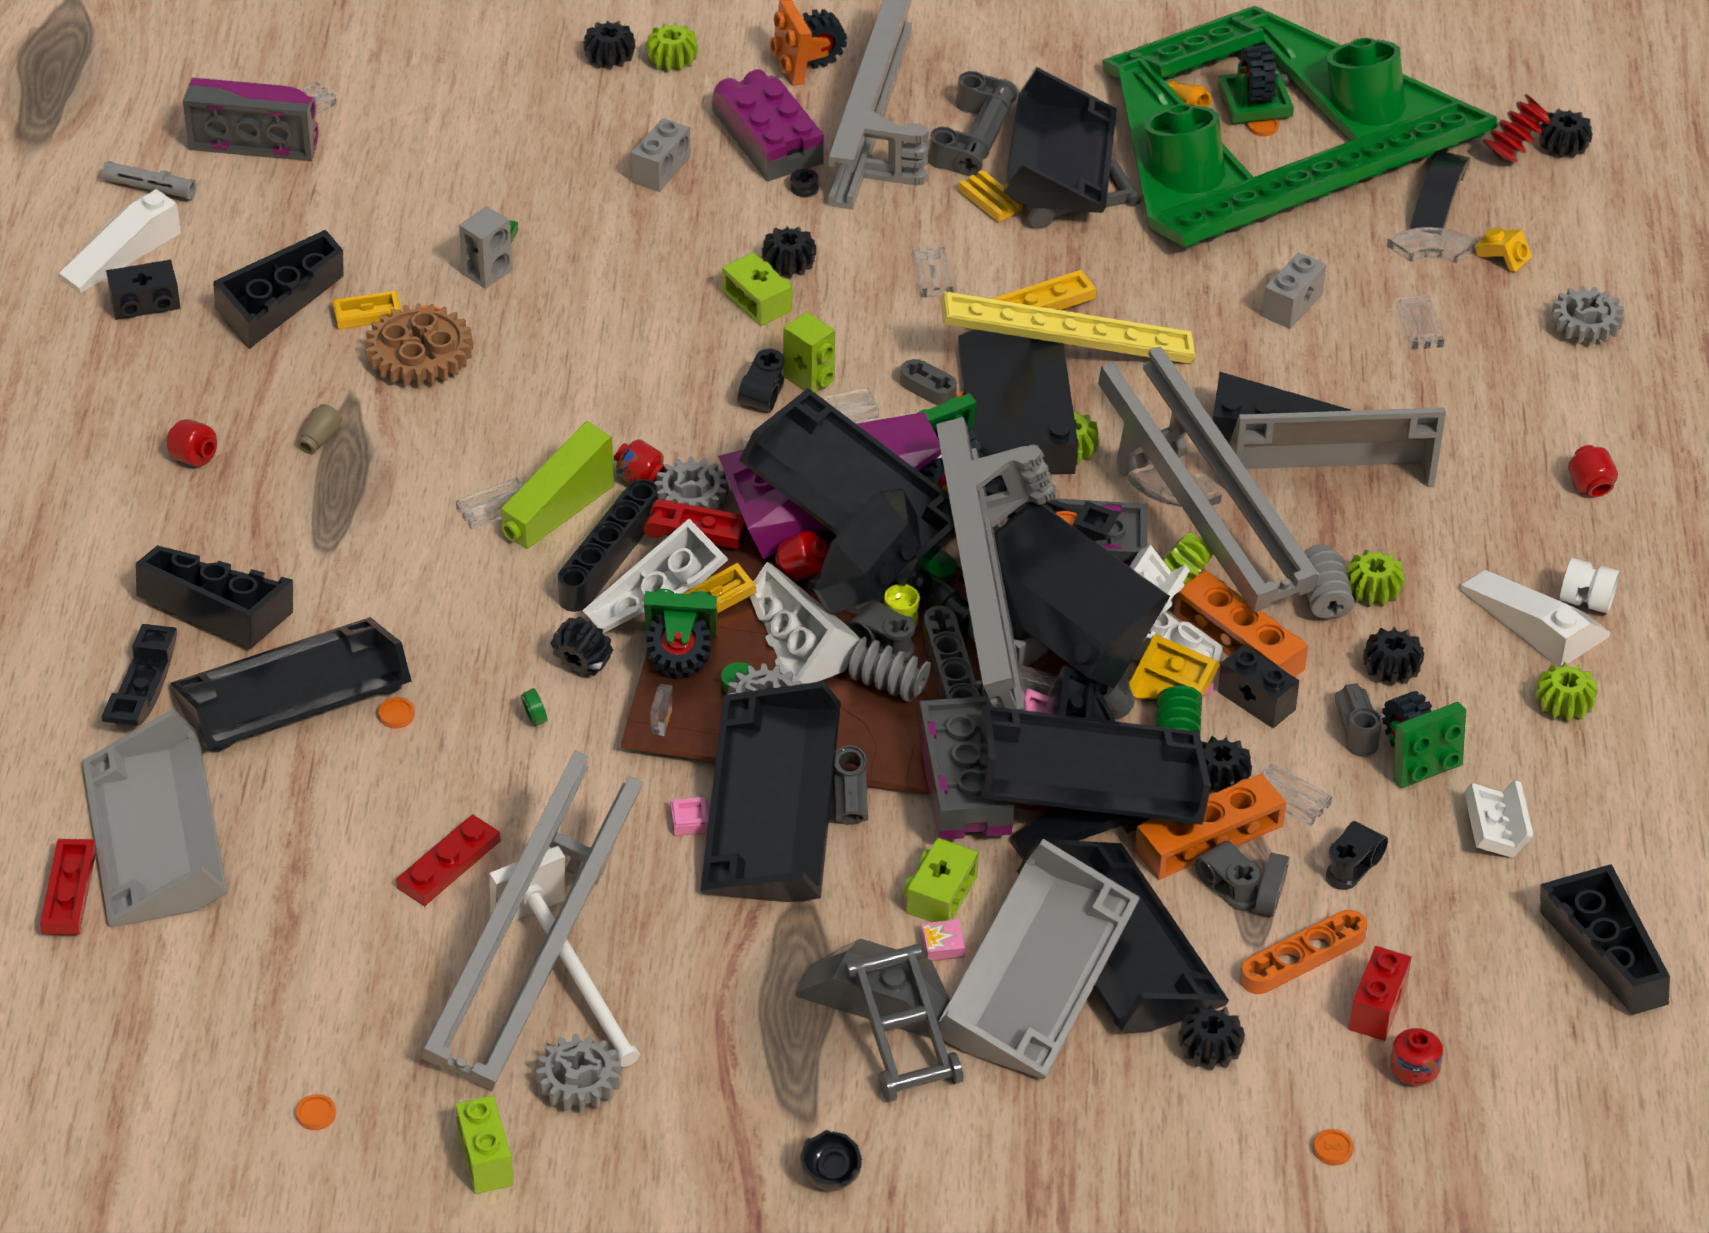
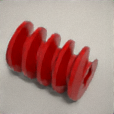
[1483,94,1552,163]

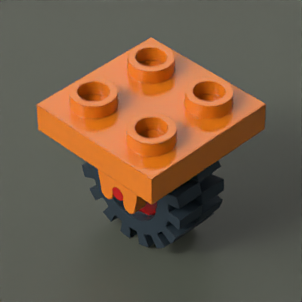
[770,0,847,85]

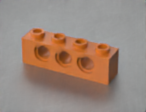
[1174,570,1308,677]
[1135,773,1286,880]

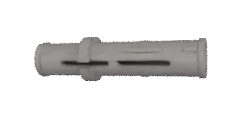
[102,161,197,199]

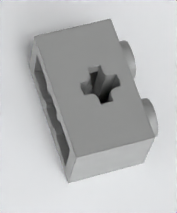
[1262,252,1326,329]

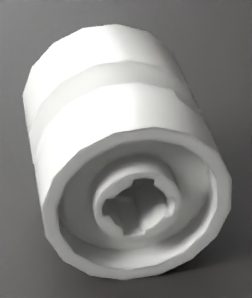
[1560,557,1620,614]

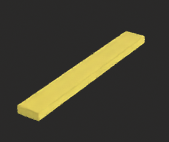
[940,291,1195,364]

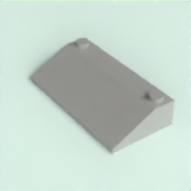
[1229,408,1446,487]
[82,709,228,927]
[938,839,1140,1079]

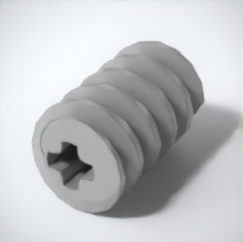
[1304,544,1355,619]
[849,637,931,702]

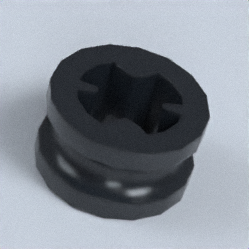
[790,169,819,198]

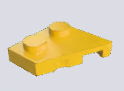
[1129,634,1220,700]

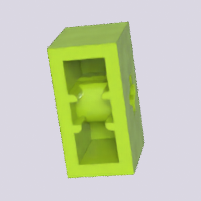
[722,252,794,326]
[783,311,835,393]
[903,838,979,922]

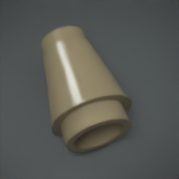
[297,404,342,454]

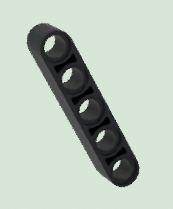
[558,479,658,612]

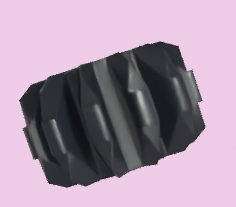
[583,20,636,69]
[1539,109,1593,158]
[762,225,816,278]
[550,617,613,677]
[1363,626,1424,685]
[1201,735,1252,792]
[1178,1004,1245,1071]

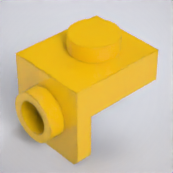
[1474,227,1532,272]

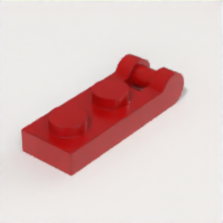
[644,500,746,549]

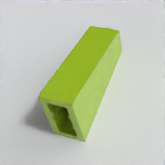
[501,421,614,549]

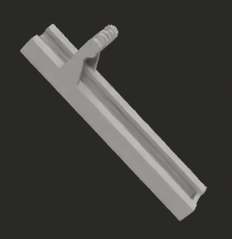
[828,0,929,210]
[1098,346,1319,613]
[936,417,1057,711]
[422,750,643,1091]

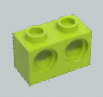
[455,1095,514,1194]

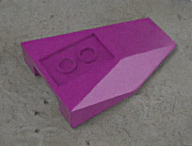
[718,412,942,559]

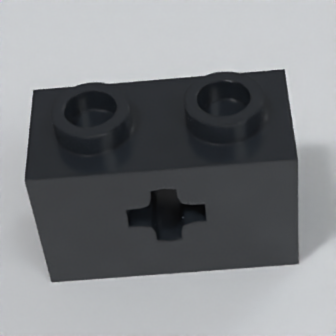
[106,259,181,320]
[1218,644,1300,728]

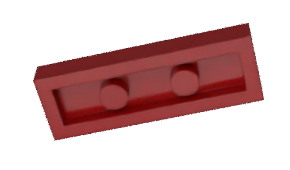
[396,814,501,907]
[40,838,97,935]

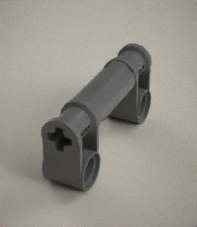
[928,71,1018,176]

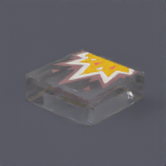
[651,684,673,736]

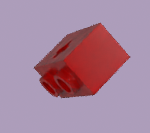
[1348,945,1412,1041]

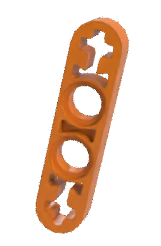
[1241,910,1367,994]

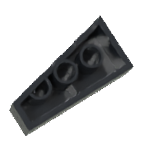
[213,229,344,349]
[1213,372,1351,443]
[136,545,293,649]
[1540,864,1670,1015]

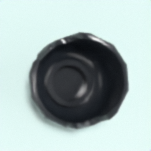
[800,1130,862,1191]

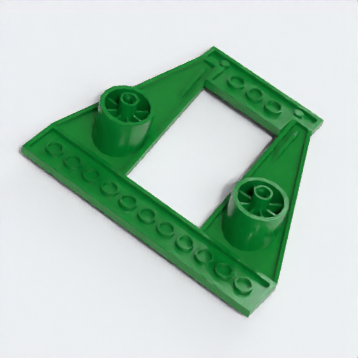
[1102,6,1497,247]

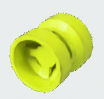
[884,584,920,628]

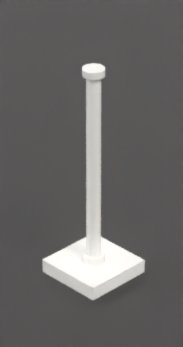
[490,846,640,1067]

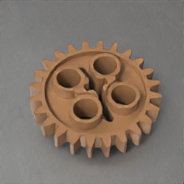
[365,303,473,387]

